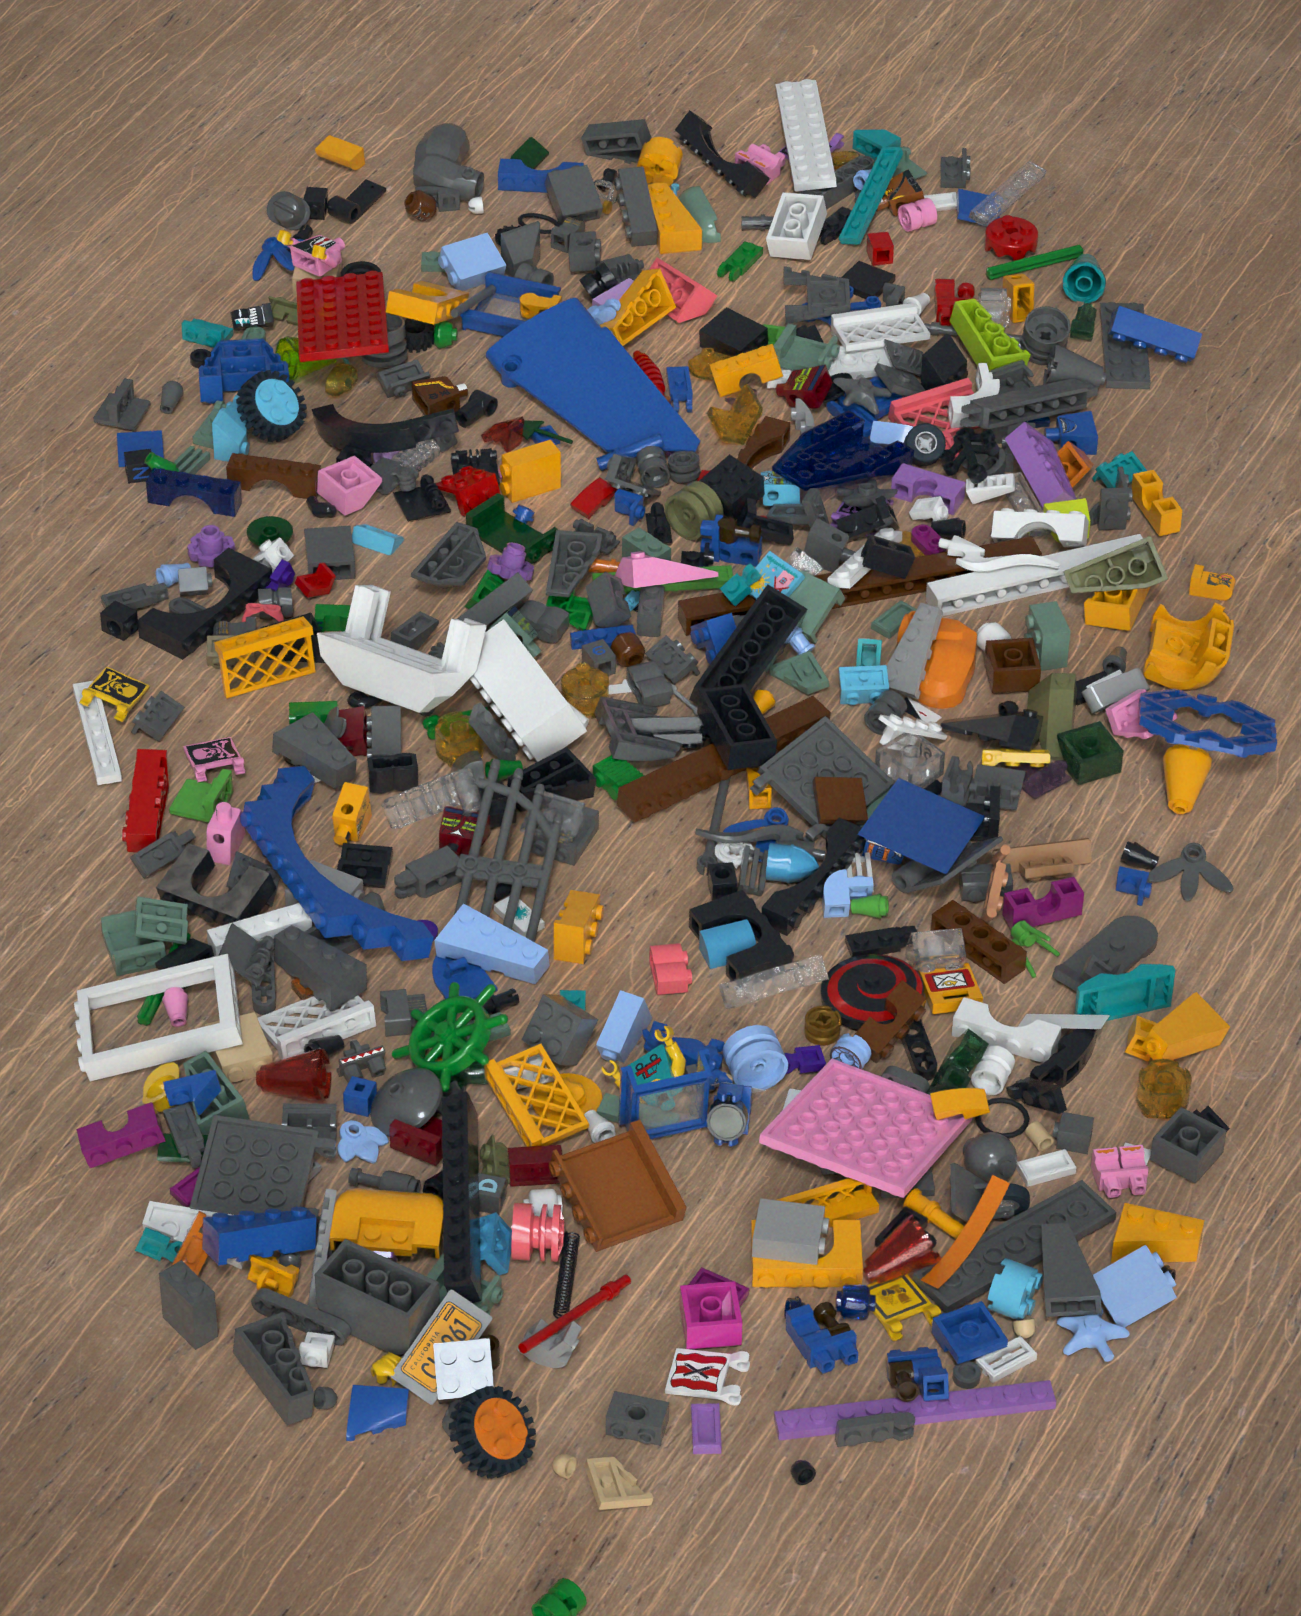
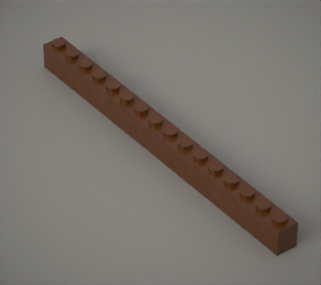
[678,536,1042,636]

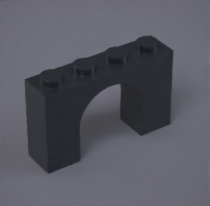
[156,843,277,925]
[689,890,794,991]

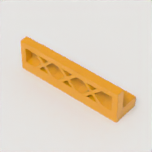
[777,1178,879,1228]

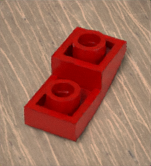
[570,477,618,519]

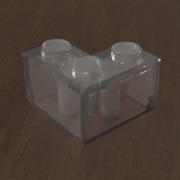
[978,288,1011,332]

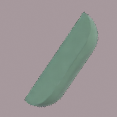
[678,186,721,243]

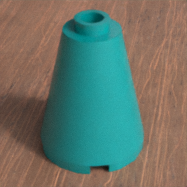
[1063,254,1106,303]

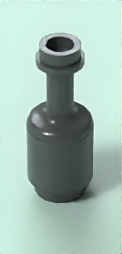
[348,1168,421,1193]

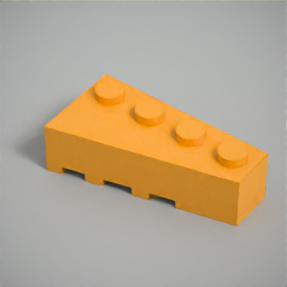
[647,182,702,254]
[1084,587,1150,631]

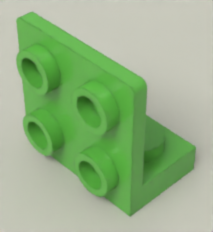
[169,769,233,823]

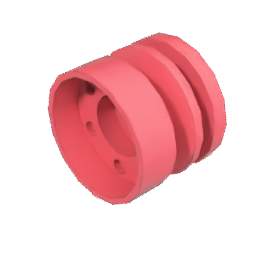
[511,1203,565,1262]

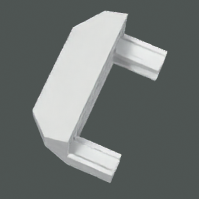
[317,585,487,713]

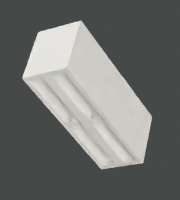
[469,619,587,762]

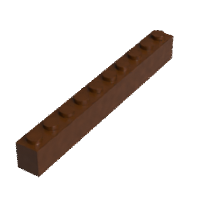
[617,696,831,823]

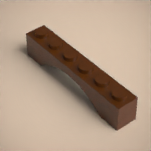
[737,416,791,469]

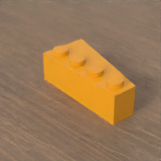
[600,268,676,346]

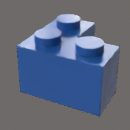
[691,613,736,664]

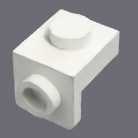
[299,1332,335,1368]

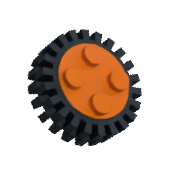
[449,1386,536,1479]

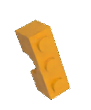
[709,344,783,397]
[1131,470,1182,536]

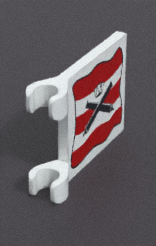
[665,1348,750,1406]

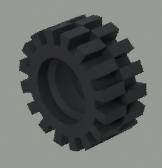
[404,318,434,353]

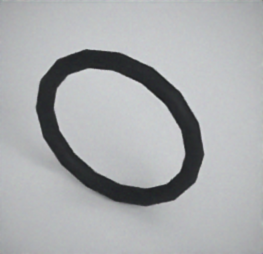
[518,213,560,234]
[975,1097,1030,1138]

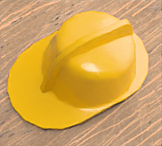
[142,1062,180,1112]

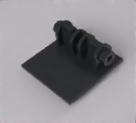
[450,448,500,485]
[393,474,451,521]

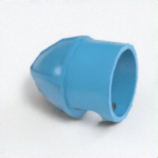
[766,843,819,884]

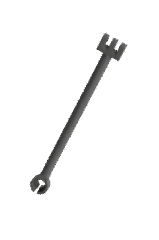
[696,777,731,876]

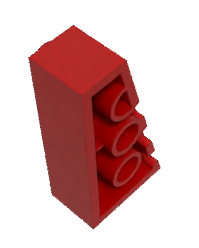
[122,749,170,852]

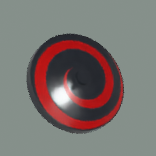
[821,954,924,1030]

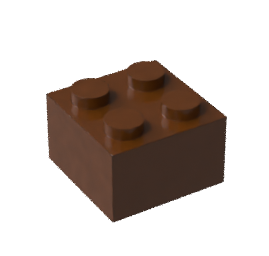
[984,638,1041,693]

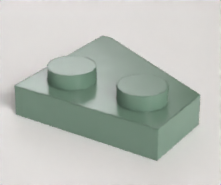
[769,651,829,695]

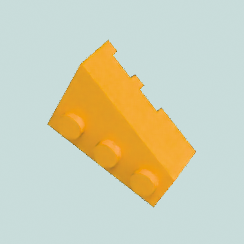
[554,890,604,964]

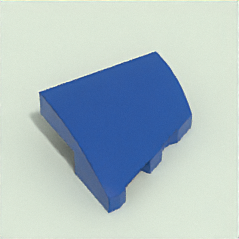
[346,1385,409,1441]

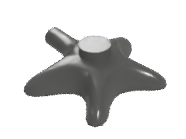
[833,374,892,415]
[837,479,898,509]

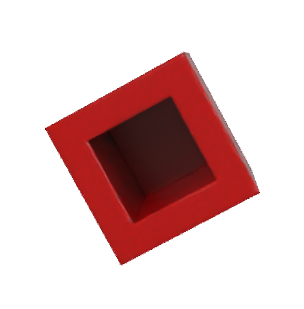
[866,232,894,266]

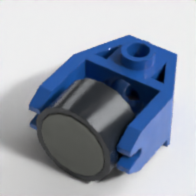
[707,1083,753,1147]

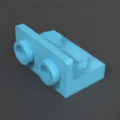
[838,665,889,705]

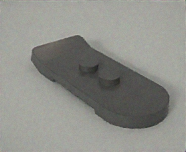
[1052,916,1158,992]

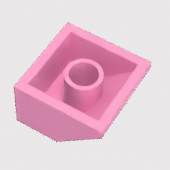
[317,456,382,515]

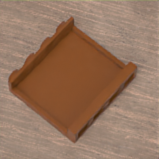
[549,1120,687,1252]

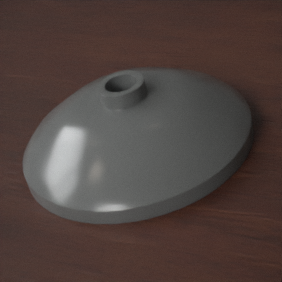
[370,1068,443,1136]

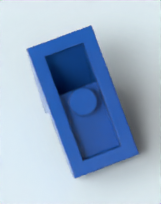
[163,1070,221,1115]

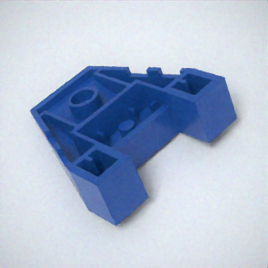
[199,338,289,404]

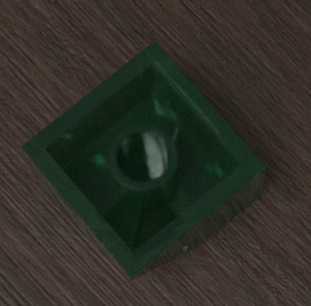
[1057,721,1124,785]

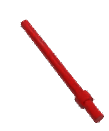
[518,1275,631,1354]

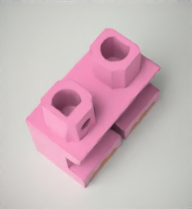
[735,143,785,186]
[1091,1145,1148,1198]

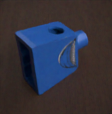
[1044,411,1098,455]

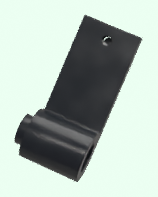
[327,179,386,224]

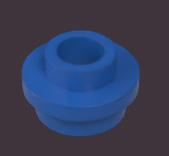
[512,504,535,524]

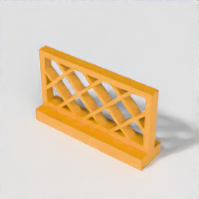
[214,616,315,698]
[484,1044,589,1147]

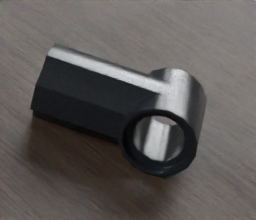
[455,389,498,428]

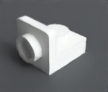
[909,496,949,521]

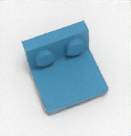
[480,1212,512,1276]

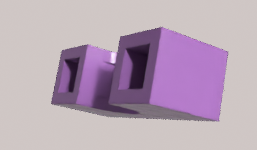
[891,463,966,515]

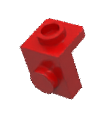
[295,562,336,598]

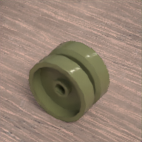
[665,481,723,540]

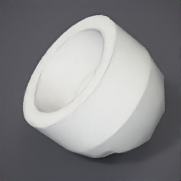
[468,197,484,214]

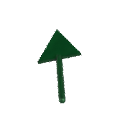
[507,420,573,444]

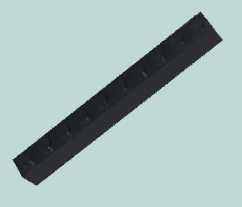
[442,1091,481,1303]

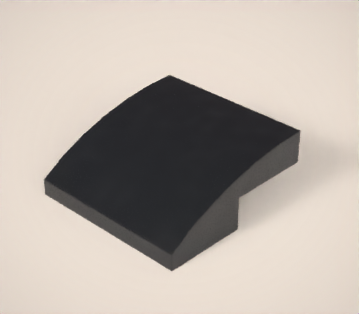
[337,843,393,888]

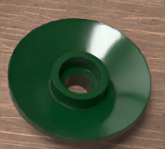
[247,516,293,546]

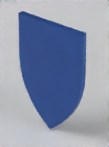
[432,956,498,999]

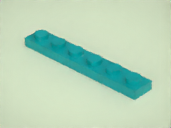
[839,147,903,245]

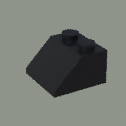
[920,334,968,391]

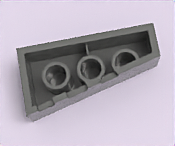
[274,925,367,1011]

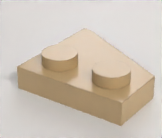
[585,1457,653,1510]

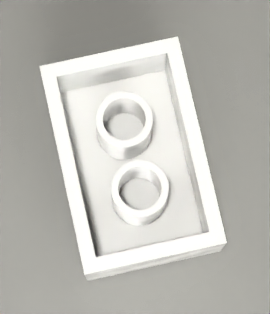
[766,192,827,260]

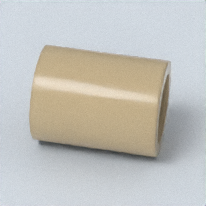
[1025,1121,1054,1151]

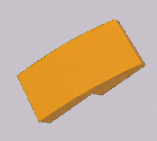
[930,1088,990,1120]

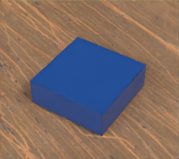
[530,425,560,445]

